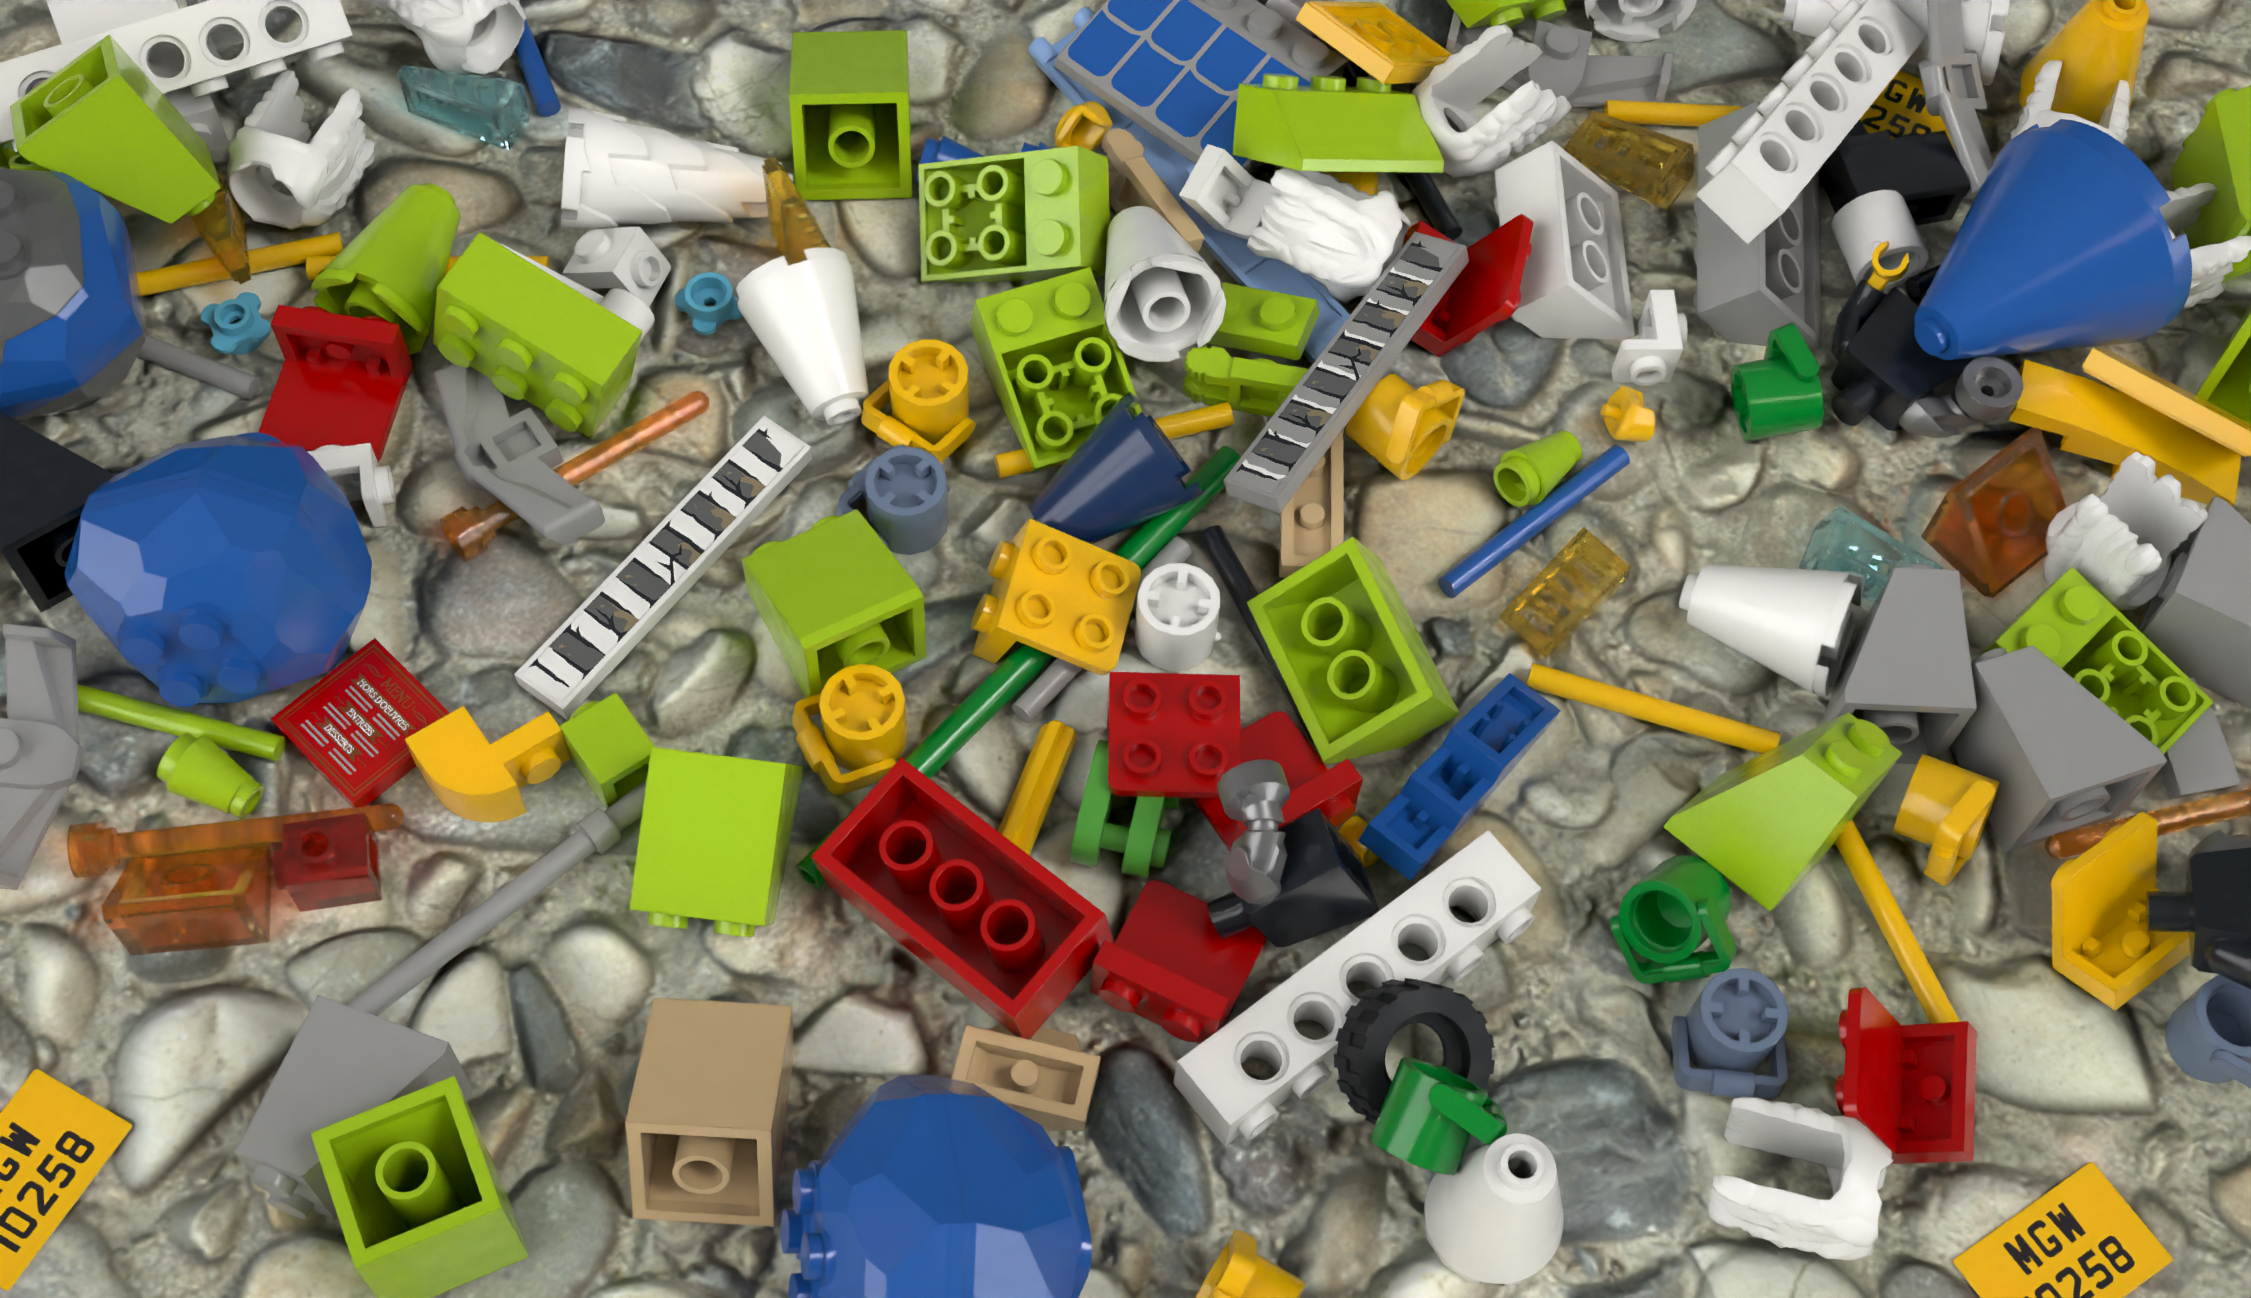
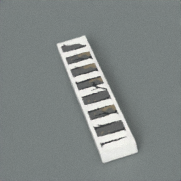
[514,416,813,719]

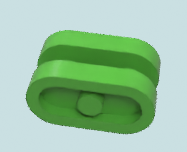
[1070,739,1181,879]

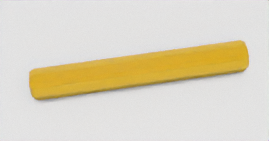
[998,720,1077,855]

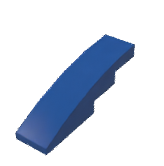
[1358,673,1561,881]

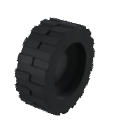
[1334,978,1495,1125]

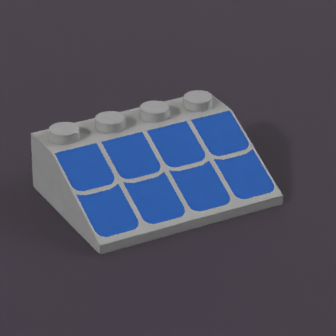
[1054,0,1348,174]

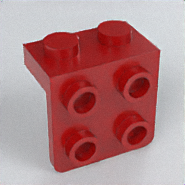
[1401,214,1533,357]
[258,305,413,462]
[1107,672,1241,798]
[1192,711,1363,851]
[1090,880,1266,1044]
[1835,987,1977,1164]

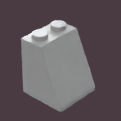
[2137,496,2251,709]
[1818,564,1977,764]
[1949,645,2167,853]
[235,995,473,1219]

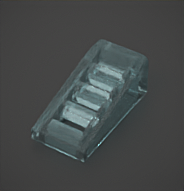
[397,65,530,150]
[1799,505,1943,601]

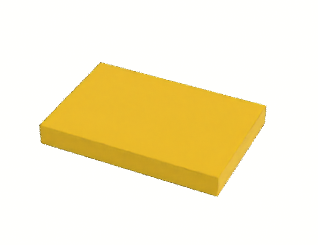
[1295,1,1453,84]
[2082,346,2251,457]

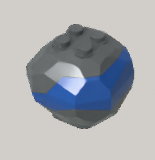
[0,168,146,422]

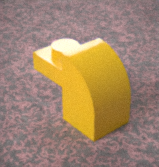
[405,705,571,823]

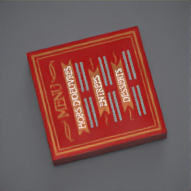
[271,638,450,813]

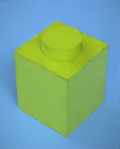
[559,692,655,809]

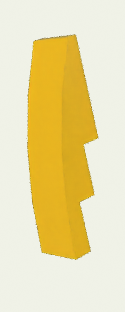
[2008,359,2241,507]

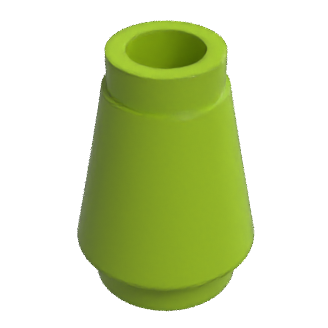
[1493,430,1582,507]
[157,733,265,820]

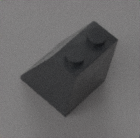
[0,412,116,613]

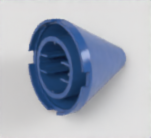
[1914,119,2192,360]

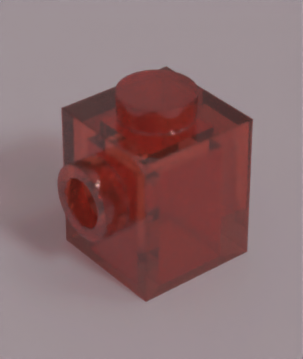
[273,812,382,912]

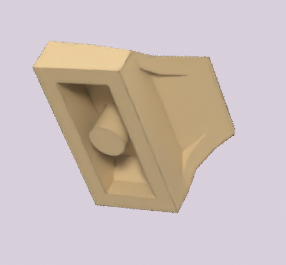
[951,1023,1101,1131]

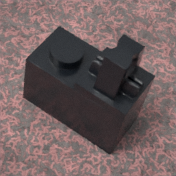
[1819,119,1970,226]

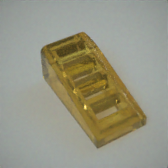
[1564,110,1694,210]
[762,156,831,266]
[190,171,251,285]
[1499,527,1631,659]

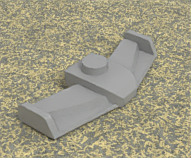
[1918,0,1994,199]
[1445,12,1674,108]
[433,363,605,545]
[0,624,83,890]

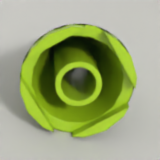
[311,183,461,355]

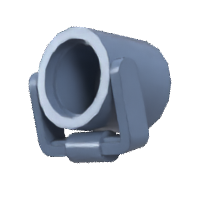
[836,445,950,555]
[1671,968,1789,1099]
[2165,975,2251,1088]

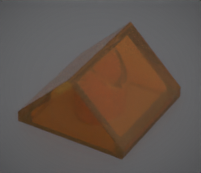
[1921,428,2067,598]
[101,843,272,956]

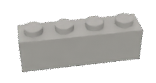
[1693,101,1822,351]

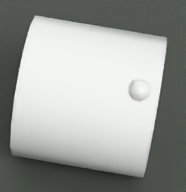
[1831,190,1929,290]
[1129,563,1221,671]

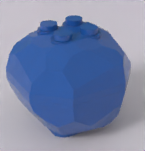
[64,432,372,707]
[781,1075,1092,1298]

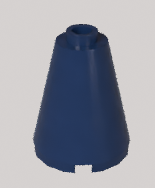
[1028,392,1204,544]

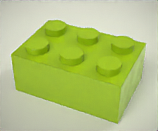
[433,232,642,439]

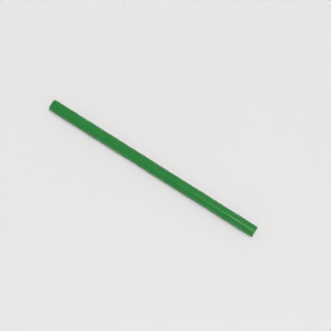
[796,446,1241,889]

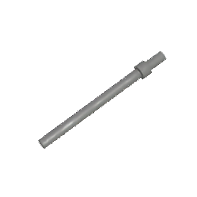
[346,781,646,1016]

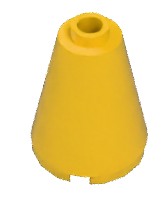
[2018,0,2149,125]

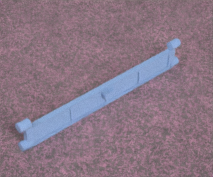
[1028,7,1350,364]

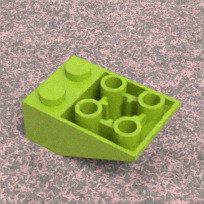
[918,146,1110,283]
[970,267,1142,471]
[1971,567,2214,755]

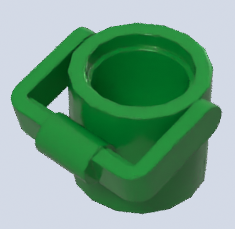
[1731,323,1824,441]
[1610,855,1737,984]
[1370,1057,1507,1175]

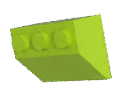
[1232,73,1444,173]
[1247,537,1460,764]

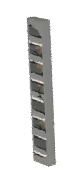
[1223,232,1469,513]

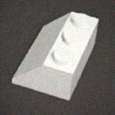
[1494,141,1635,339]

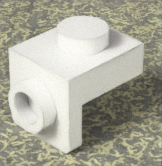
[1179,144,1280,240]
[562,226,671,307]
[1611,290,1688,386]
[308,443,395,528]

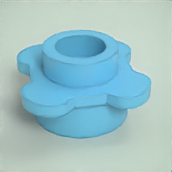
[675,272,743,335]
[201,292,271,355]

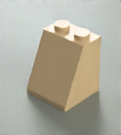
[625,998,794,1227]

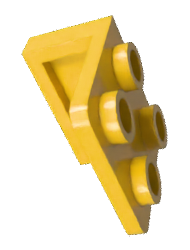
[971,519,1141,675]
[2051,812,2190,1010]

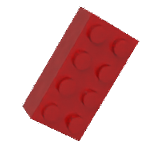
[811,757,1114,1040]

